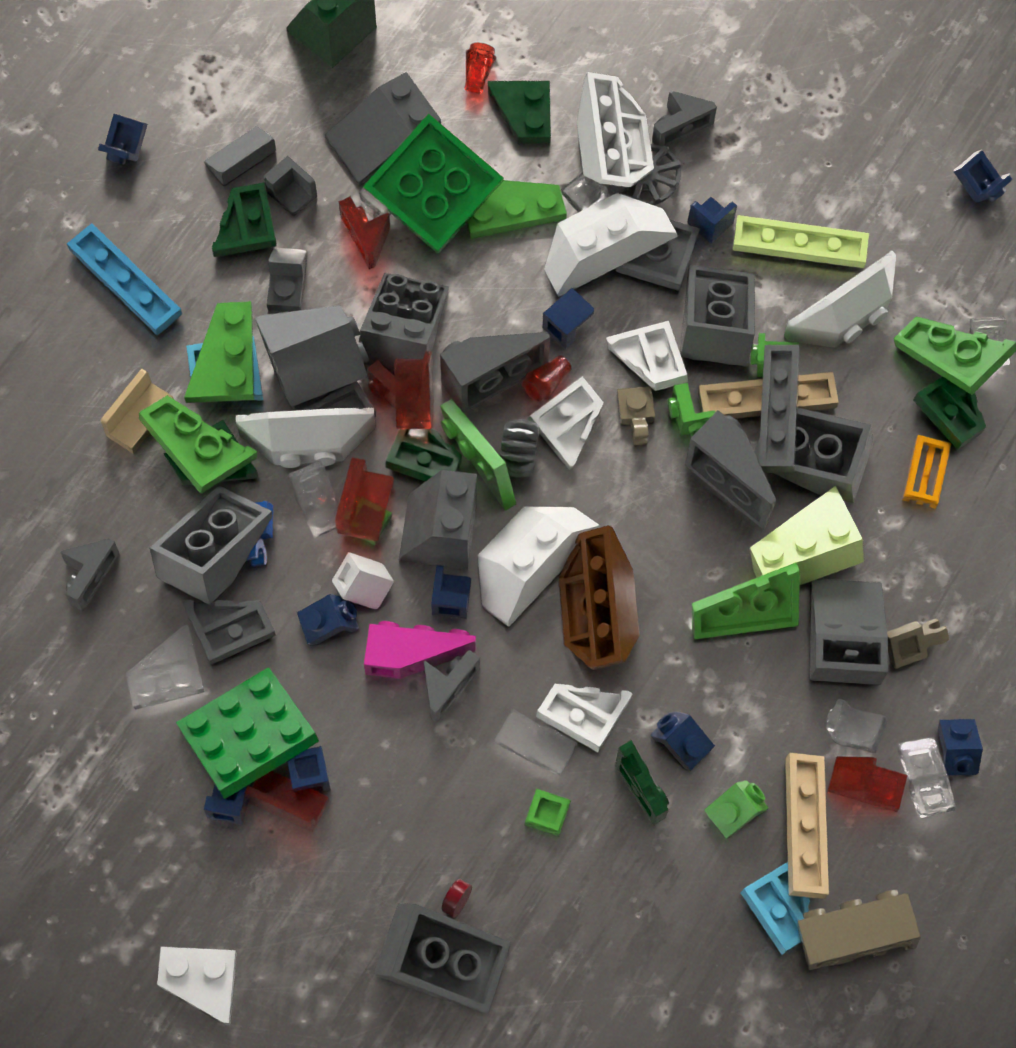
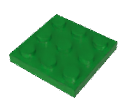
[363,114,504,254]
[176,667,319,799]

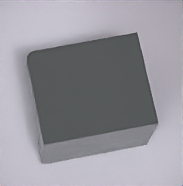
[264,156,317,216]

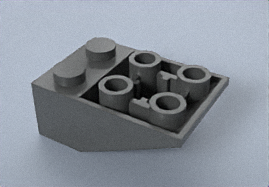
[359,272,449,377]
[810,579,888,685]

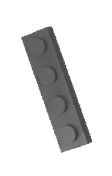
[759,345,800,473]

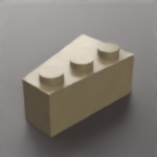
[797,890,921,970]

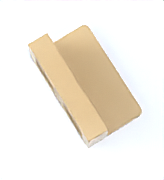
[101,369,174,454]

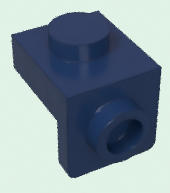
[98,114,148,165]
[953,150,1013,203]
[297,594,359,645]
[651,711,715,771]
[938,719,983,776]

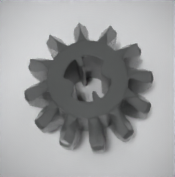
[500,419,539,478]

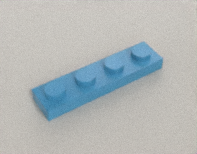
[67,223,182,336]

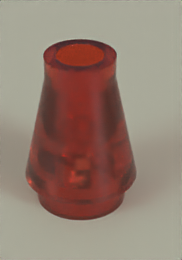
[464,42,497,94]
[522,355,572,402]

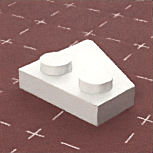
[606,321,688,391]
[528,376,604,470]
[536,684,633,752]
[157,947,237,1025]

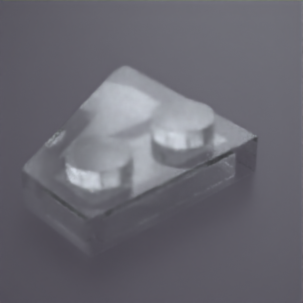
[126,625,205,710]

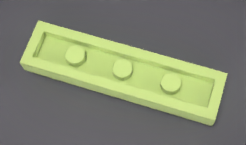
[733,215,869,268]

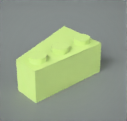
[750,486,864,585]

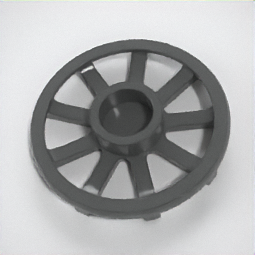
[609,144,681,205]

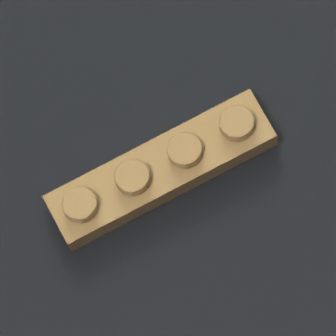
[698,372,839,419]
[785,753,829,899]

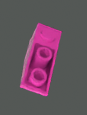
[364,621,476,679]

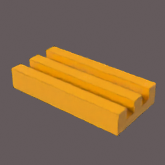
[902,435,951,509]

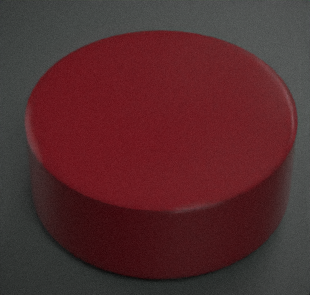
[441,879,472,918]

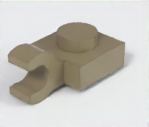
[617,386,655,446]
[887,619,949,669]

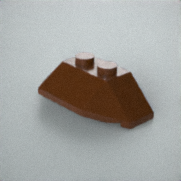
[559,525,640,670]

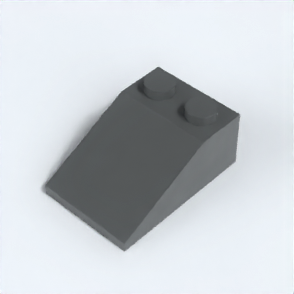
[325,72,441,186]
[680,265,755,366]
[440,332,550,413]
[754,407,873,503]
[685,410,776,529]
[149,486,273,604]
[374,903,511,1014]

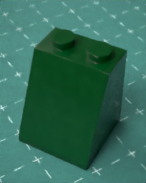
[286,0,377,68]

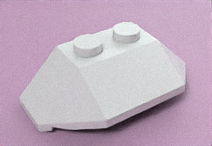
[577,72,654,187]
[544,193,678,297]
[784,251,896,348]
[236,408,376,468]
[477,507,600,627]

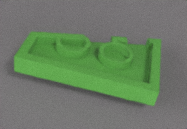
[467,180,567,239]
[184,301,254,403]
[894,316,1016,395]
[139,395,258,494]
[440,399,516,511]
[692,562,800,639]

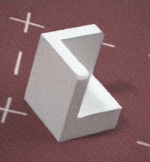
[332,552,394,609]

